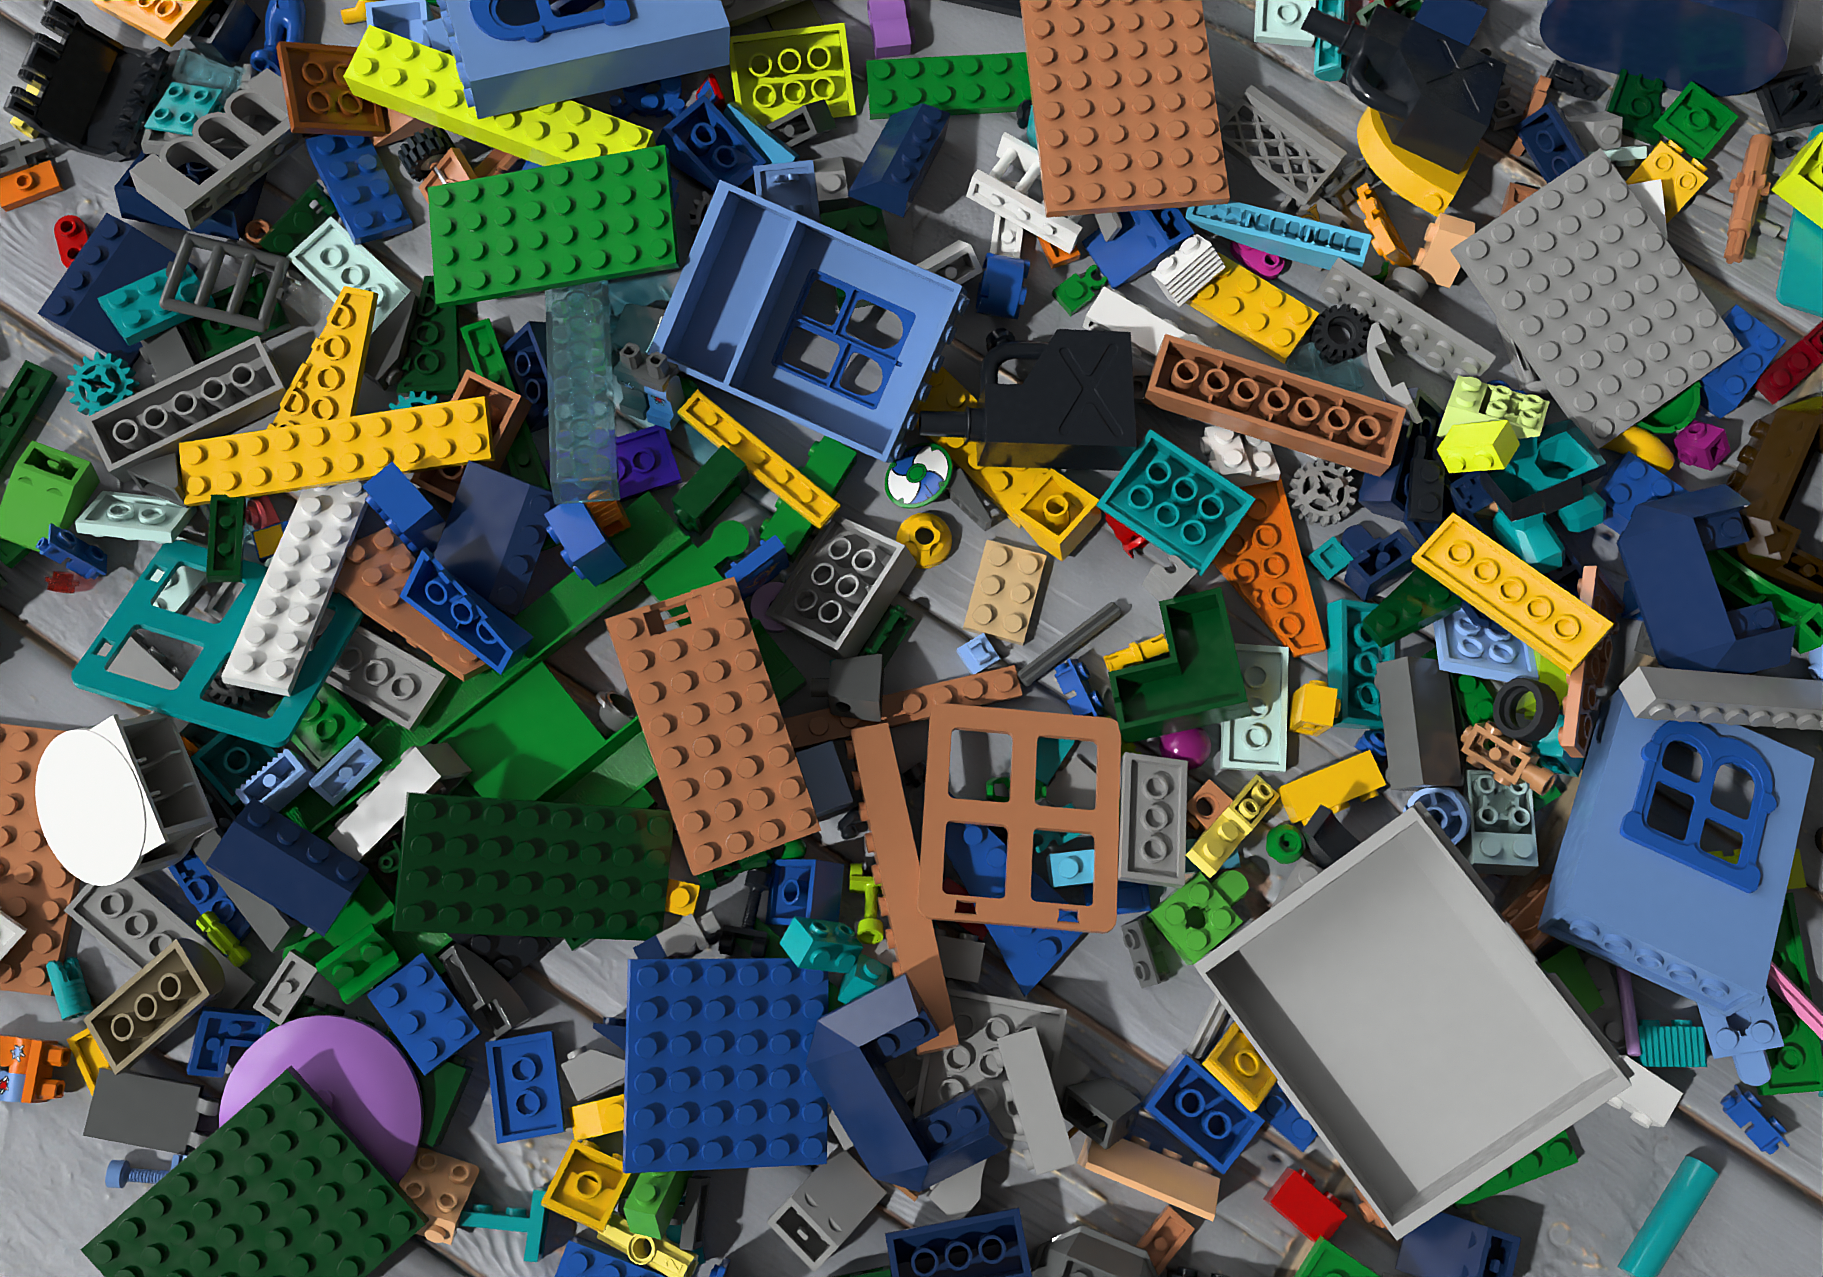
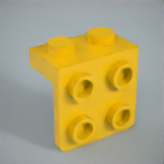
[1625,139,1709,224]

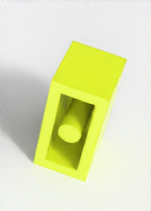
[1437,420,1520,473]

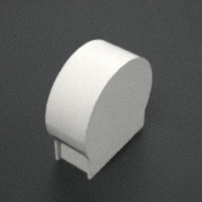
[35,711,218,886]

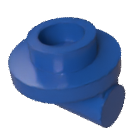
[1354,730,1387,764]

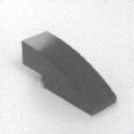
[439,943,532,1038]

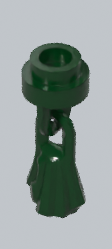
[697,849,774,891]

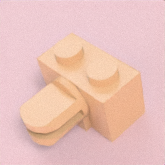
[1413,212,1475,288]

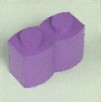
[867,0,916,58]

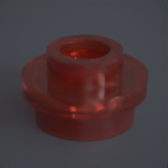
[45,571,80,594]

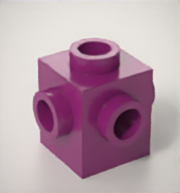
[1673,420,1731,471]

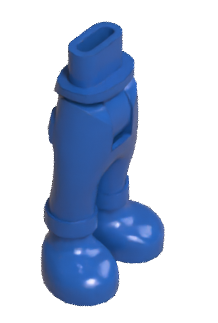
[250,0,306,76]

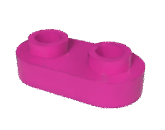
[1230,240,1284,281]

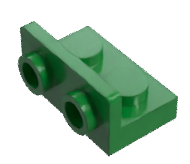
[315,922,402,1005]

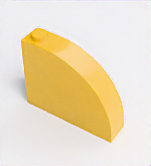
[1357,106,1480,217]

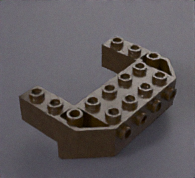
[1723,396,1823,604]

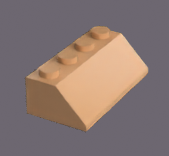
[1077,1135,1220,1222]

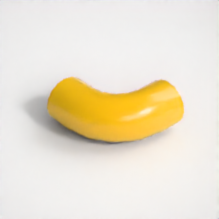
[1601,425,1675,474]

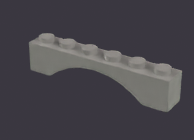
[927,1044,1091,1220]

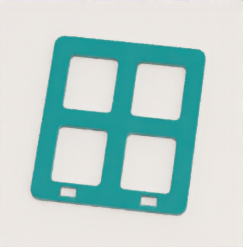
[71,540,365,747]

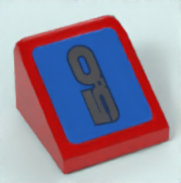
[696,73,726,114]

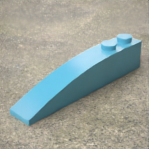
[1185,200,1372,271]
[1046,838,1241,889]

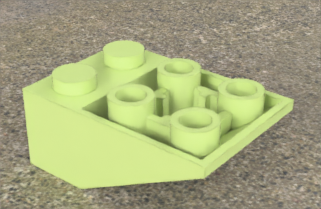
[1437,375,1549,439]

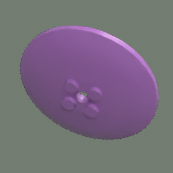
[219,1015,424,1184]

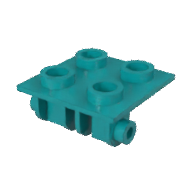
[144,82,225,136]

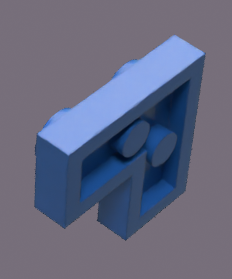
[187,1006,271,1078]

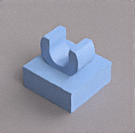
[957,633,1000,675]

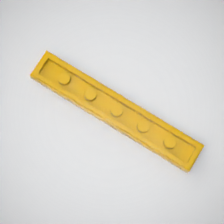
[677,389,841,531]

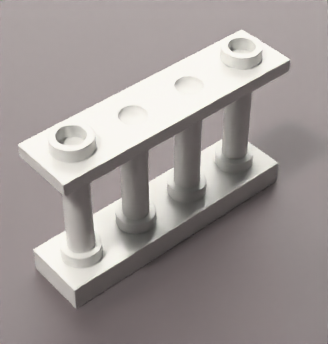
[966,132,1083,254]

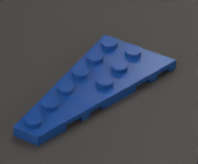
[945,791,1083,997]

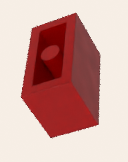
[1263,1168,1347,1244]

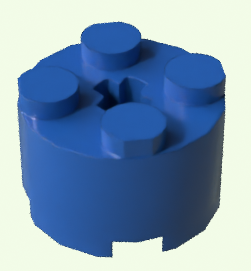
[976,252,1030,320]

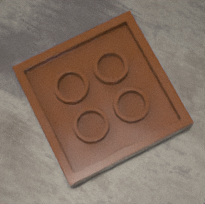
[276,41,386,137]

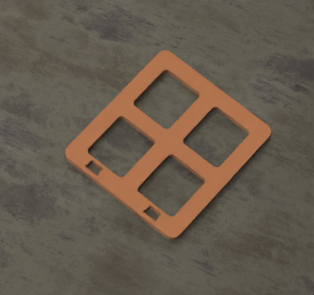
[917,703,1121,934]

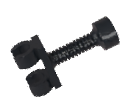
[718,870,773,958]

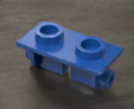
[36,523,107,580]
[1054,658,1105,717]
[1720,1084,1790,1155]

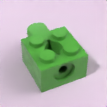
[1145,870,1249,966]

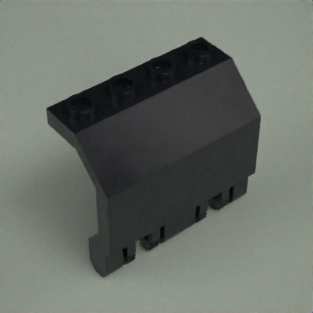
[3,0,170,162]

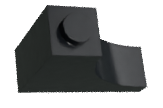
[1302,804,1361,870]

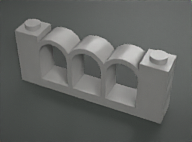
[129,68,315,231]

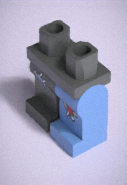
[613,342,685,430]

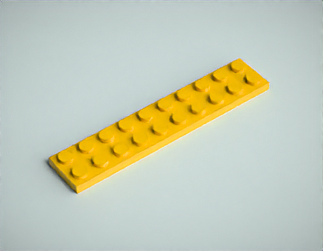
[179,396,495,507]

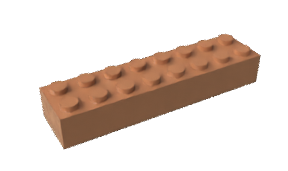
[1142,334,1406,477]

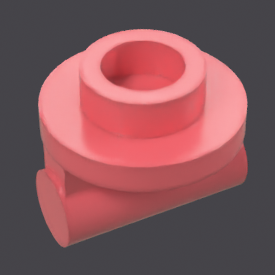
[245,496,281,530]

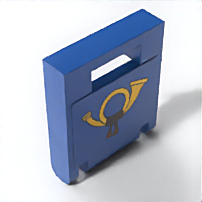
[724,535,789,602]

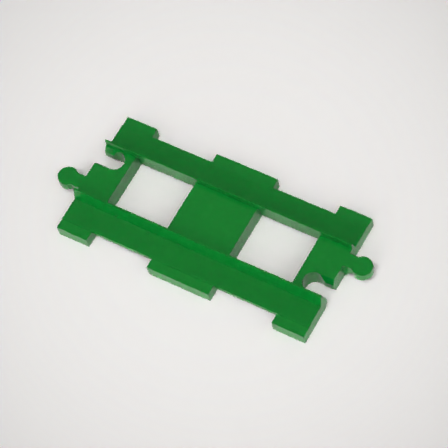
[237,491,807,989]

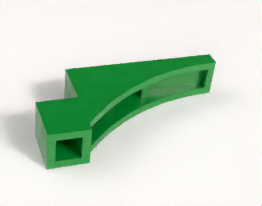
[1706,549,1823,655]

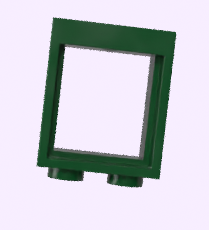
[671,445,750,536]

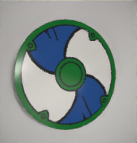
[885,443,953,509]

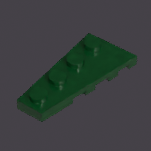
[1605,69,1663,146]

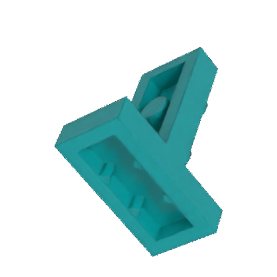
[460,1187,550,1262]

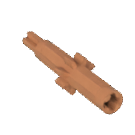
[1723,134,1772,264]

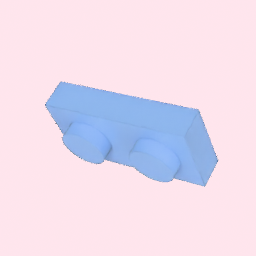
[308,736,382,807]

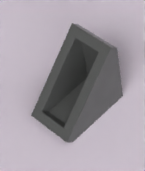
[127,453,190,508]

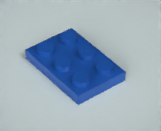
[367,953,482,1076]
[485,1031,566,1144]

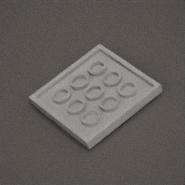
[913,988,1067,1143]

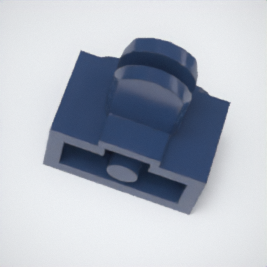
[1340,525,1417,602]

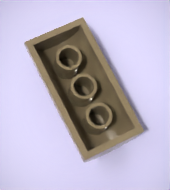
[83,938,225,1075]

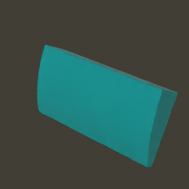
[1327,599,1395,730]

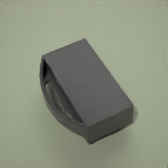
[1374,656,1466,791]

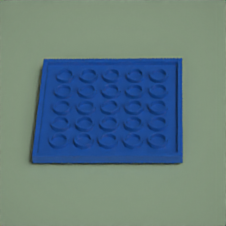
[622,958,828,1173]

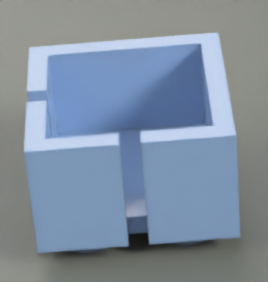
[365,0,434,48]

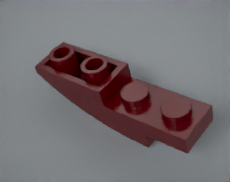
[1753,320,1823,405]

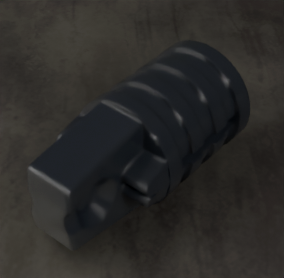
[1545,59,1601,101]

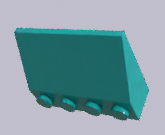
[1096,429,1255,576]

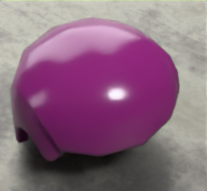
[1159,727,1212,770]

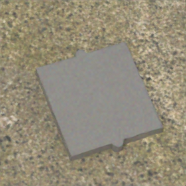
[1045,756,1096,810]

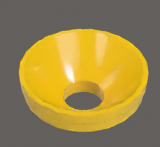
[896,513,952,569]

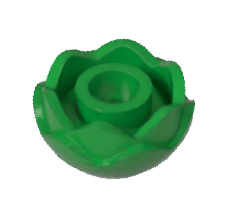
[1266,824,1306,864]

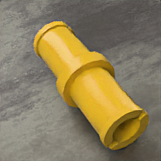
[1103,633,1169,672]

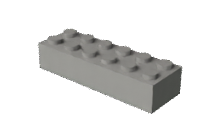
[84,335,289,483]

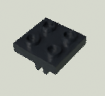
[1755,65,1823,135]

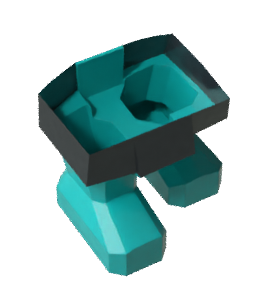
[1480,419,1607,574]

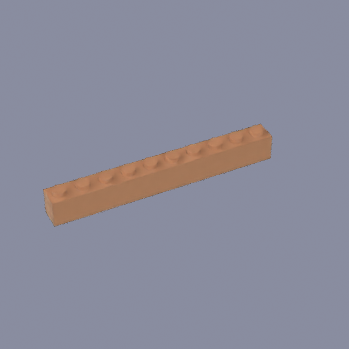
[845,722,959,1056]

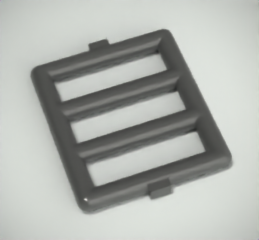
[159,233,290,332]

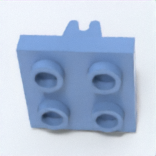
[753,160,820,222]

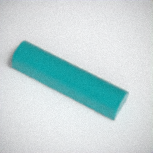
[1314,0,1350,82]
[1617,1156,1719,1277]

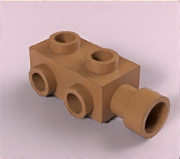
[1460,721,1557,796]

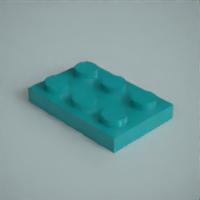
[97,264,216,346]

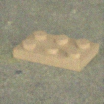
[962,540,1047,646]

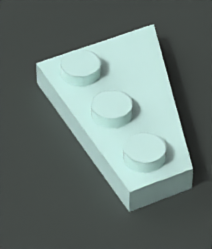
[150,537,208,614]

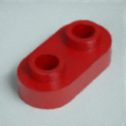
[54,215,91,269]

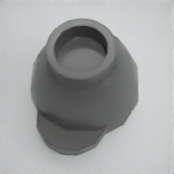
[595,691,637,738]

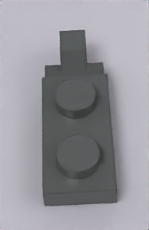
[0,138,55,178]

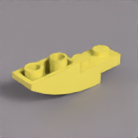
[1185,774,1280,878]

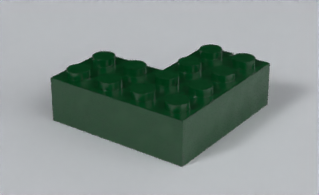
[1108,587,1251,744]

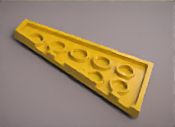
[266,286,379,430]

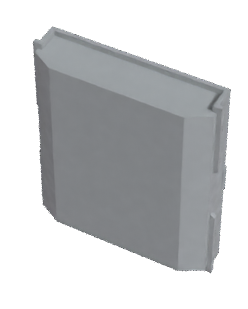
[1193,800,1635,1241]

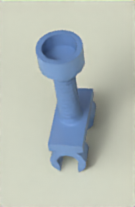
[105,1154,189,1188]

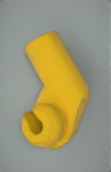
[341,0,380,25]

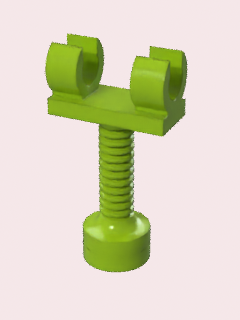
[849,863,884,944]

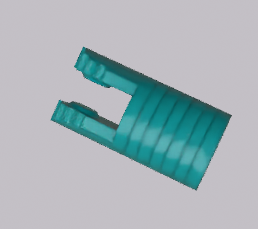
[46,957,93,1021]

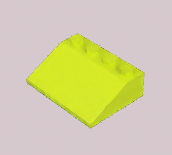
[730,23,856,127]

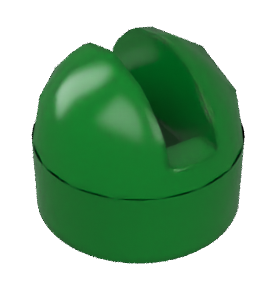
[781,838,807,859]

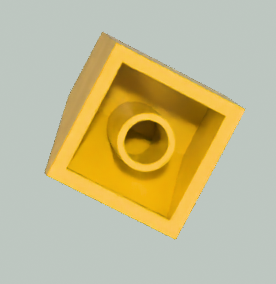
[1012,468,1102,562]

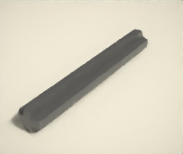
[1017,602,1121,687]

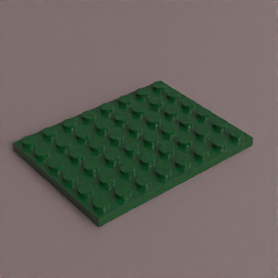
[81,1065,429,1277]

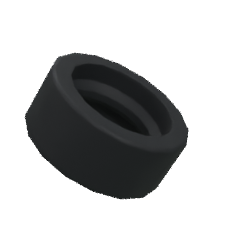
[1493,678,1559,742]

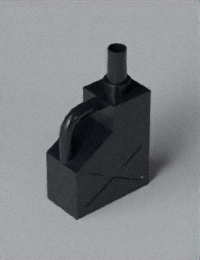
[1301,3,1507,174]
[919,329,1137,471]

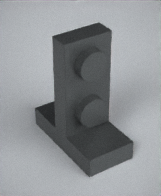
[618,1175,711,1251]

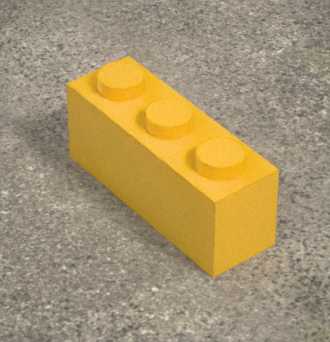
[1276,750,1386,826]

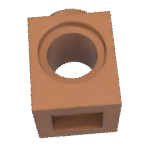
[1186,779,1233,832]

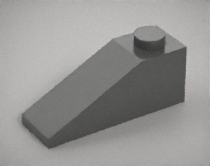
[364,291,419,391]

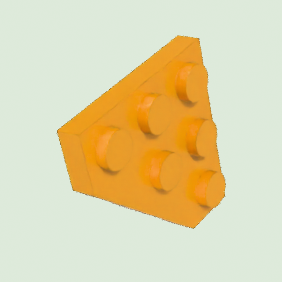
[1356,183,1413,268]

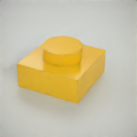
[665,879,701,917]

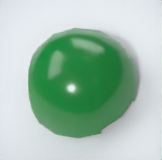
[1634,380,1702,434]

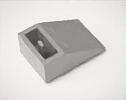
[766,1144,887,1273]

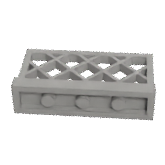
[1219,85,1347,206]

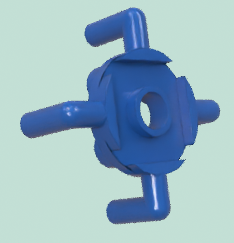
[609,76,686,120]

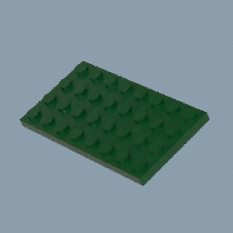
[392,792,674,941]

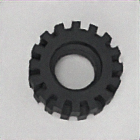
[1310,305,1369,365]

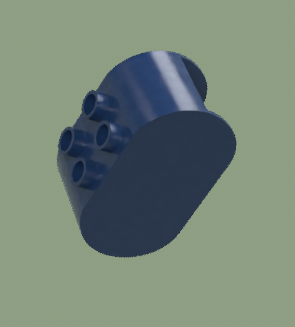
[1540,0,1799,97]

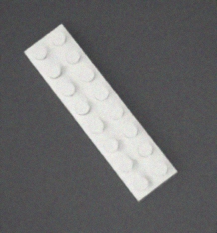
[221,480,369,697]

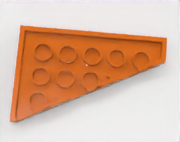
[1212,475,1326,658]

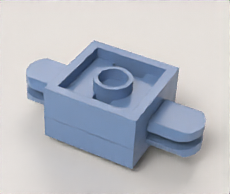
[1696,988,1784,1086]

